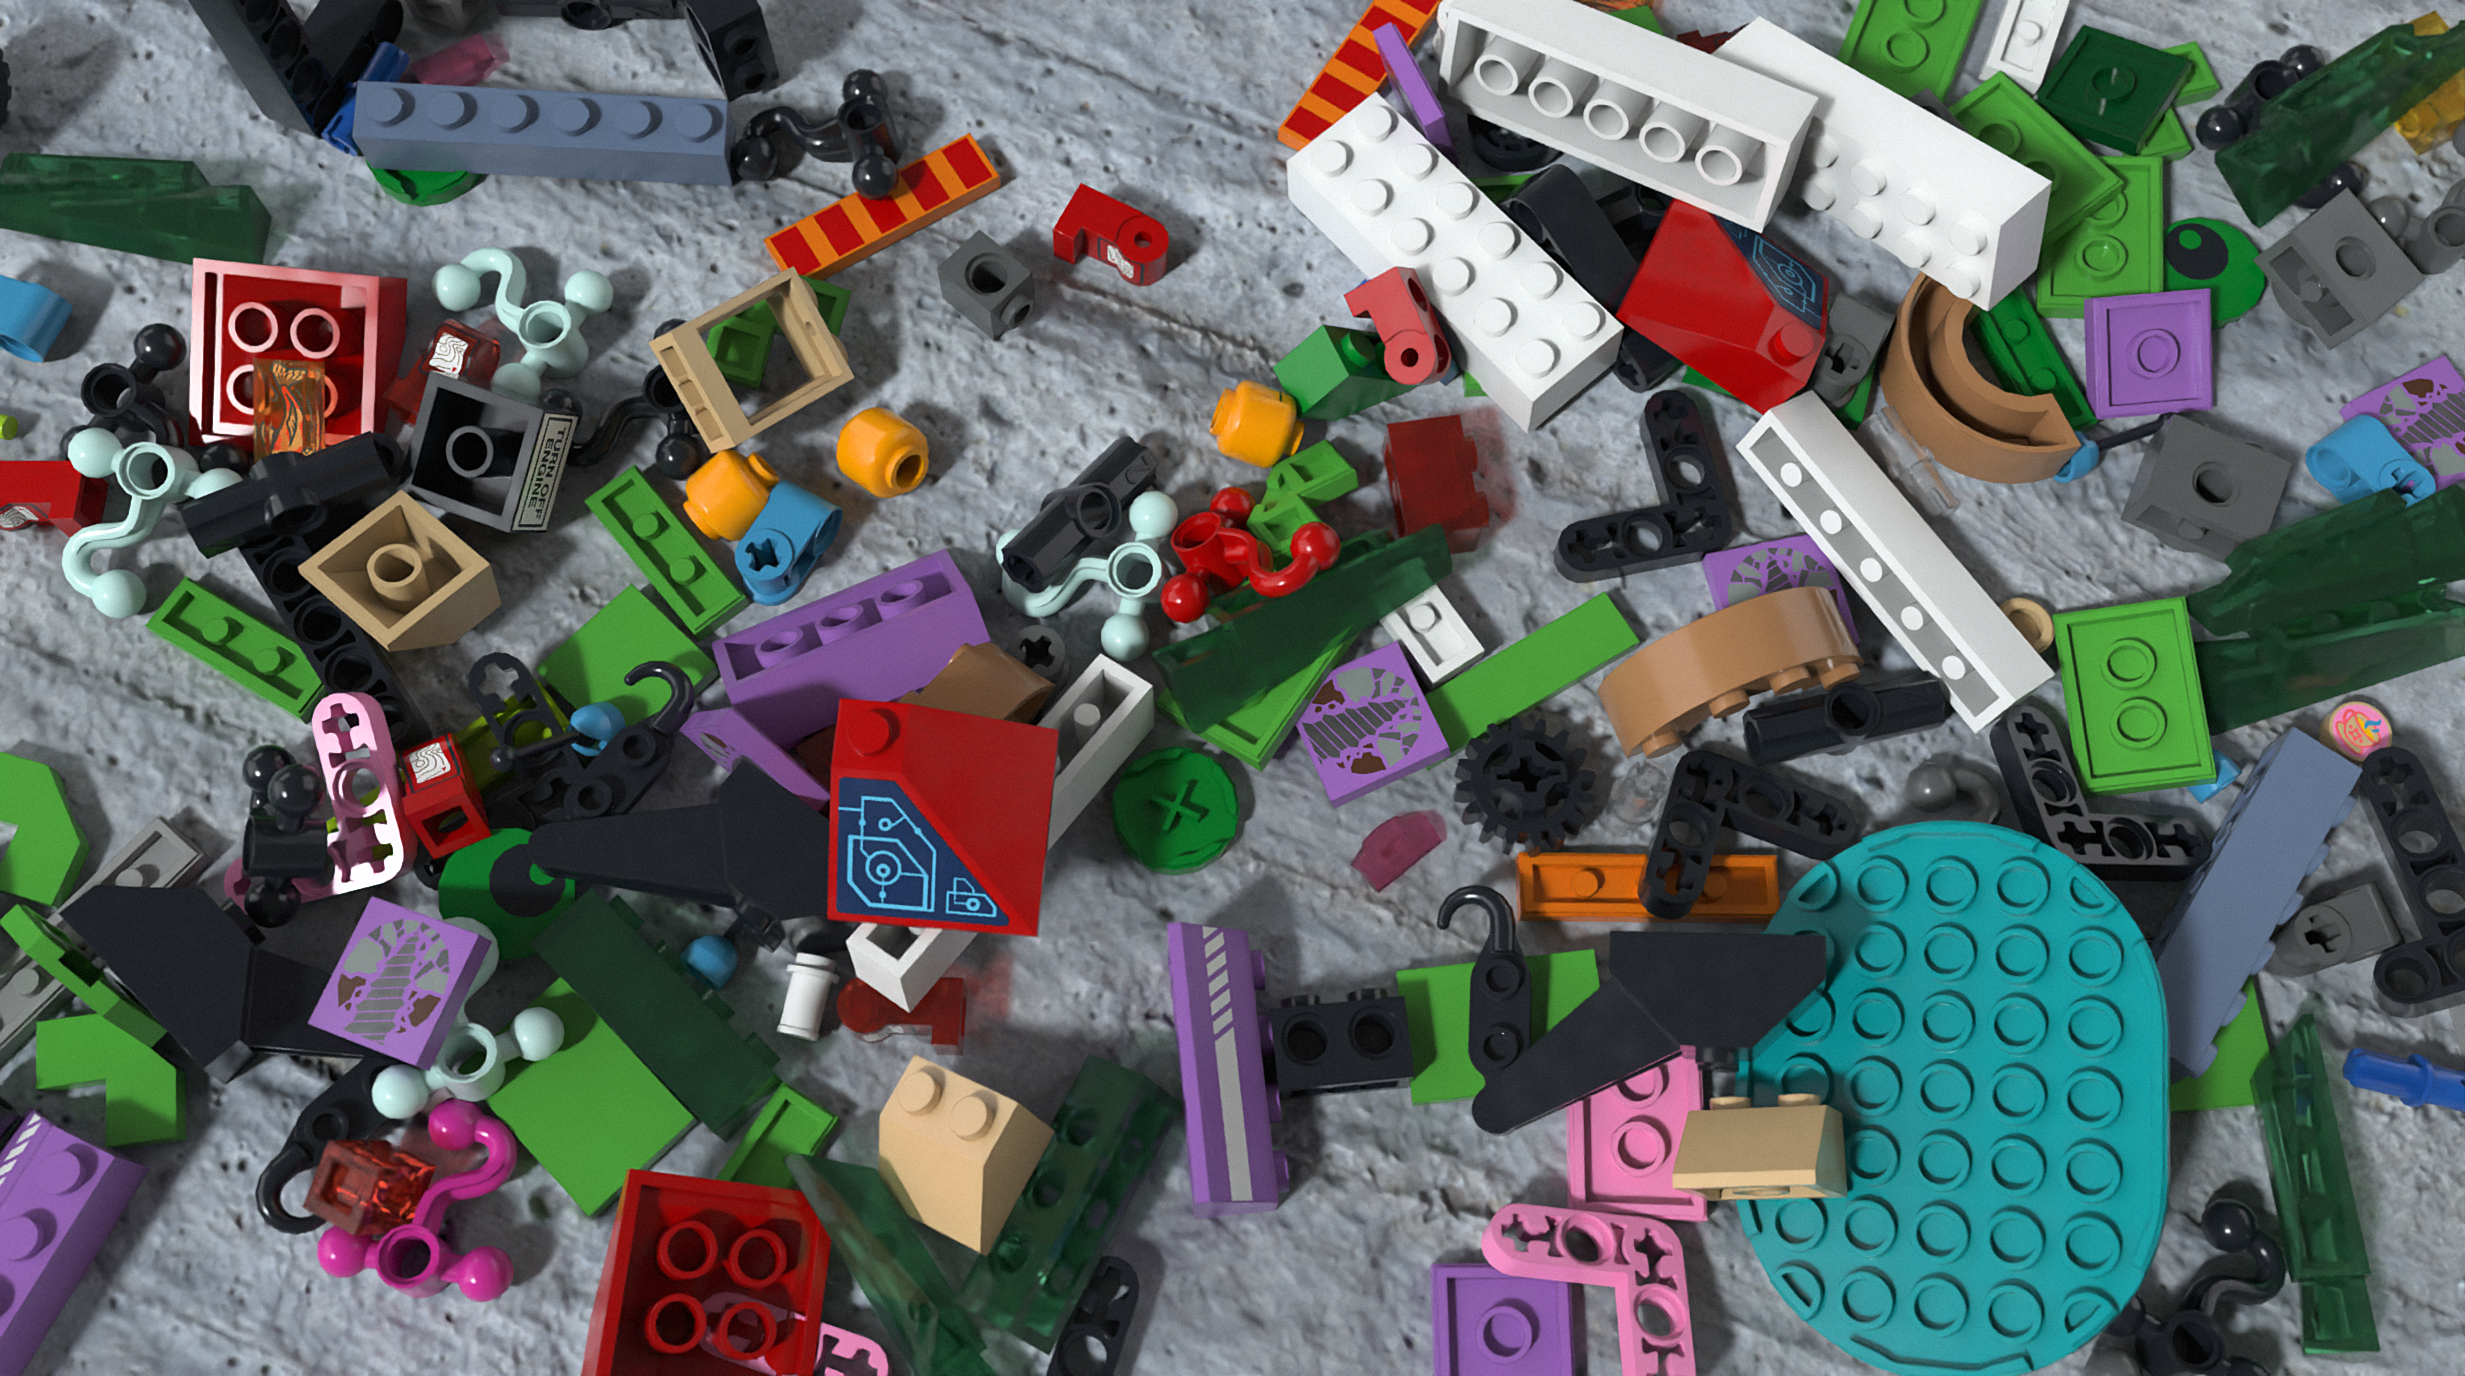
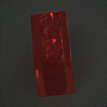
[1381,414,1490,559]

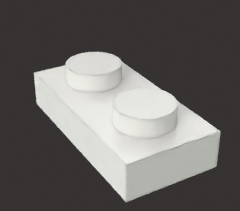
[1978,0,2070,98]
[1359,552,1485,691]

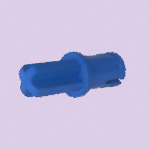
[321,41,409,156]
[2342,1048,2465,1114]

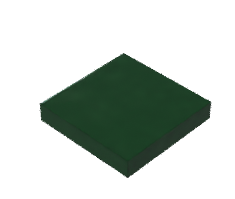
[2032,24,2192,156]

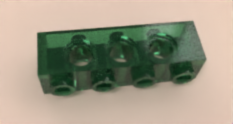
[953,1054,1183,1356]

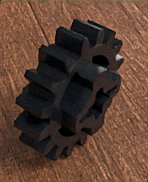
[1453,716,1596,858]

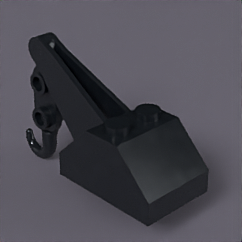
[527,661,862,957]
[1437,884,1826,1136]
[58,885,420,1235]

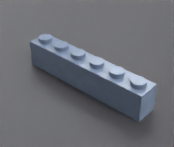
[352,81,736,186]
[2149,726,2363,1086]

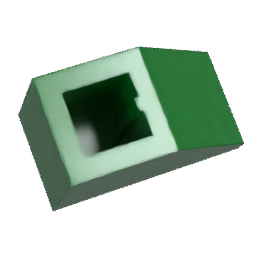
[1273,324,1418,421]

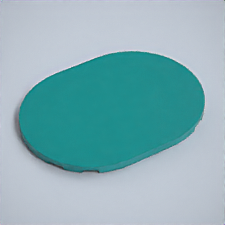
[1734,820,2170,1376]

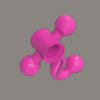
[317,1097,518,1302]

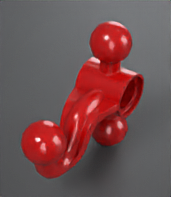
[1160,486,1341,624]

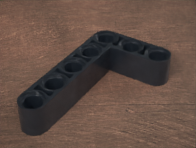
[188,0,404,140]
[237,433,433,769]

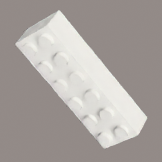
[1436,0,1819,233]
[1711,16,2052,312]
[1287,92,1624,434]

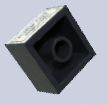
[396,371,580,533]

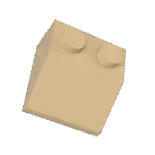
[298,489,502,652]
[878,1054,1055,1257]
[1672,1094,1848,1201]

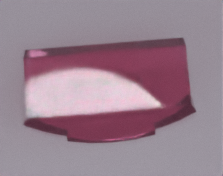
[410,33,496,86]
[1351,812,1442,893]

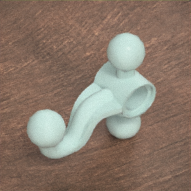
[431,247,613,399]
[62,427,243,619]
[996,491,1178,661]
[372,917,565,1119]

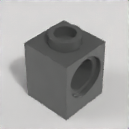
[937,229,1035,341]

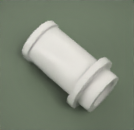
[776,953,840,1041]

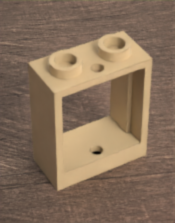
[648,266,855,454]

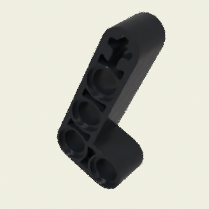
[1495,164,1681,393]
[2358,747,2465,1019]

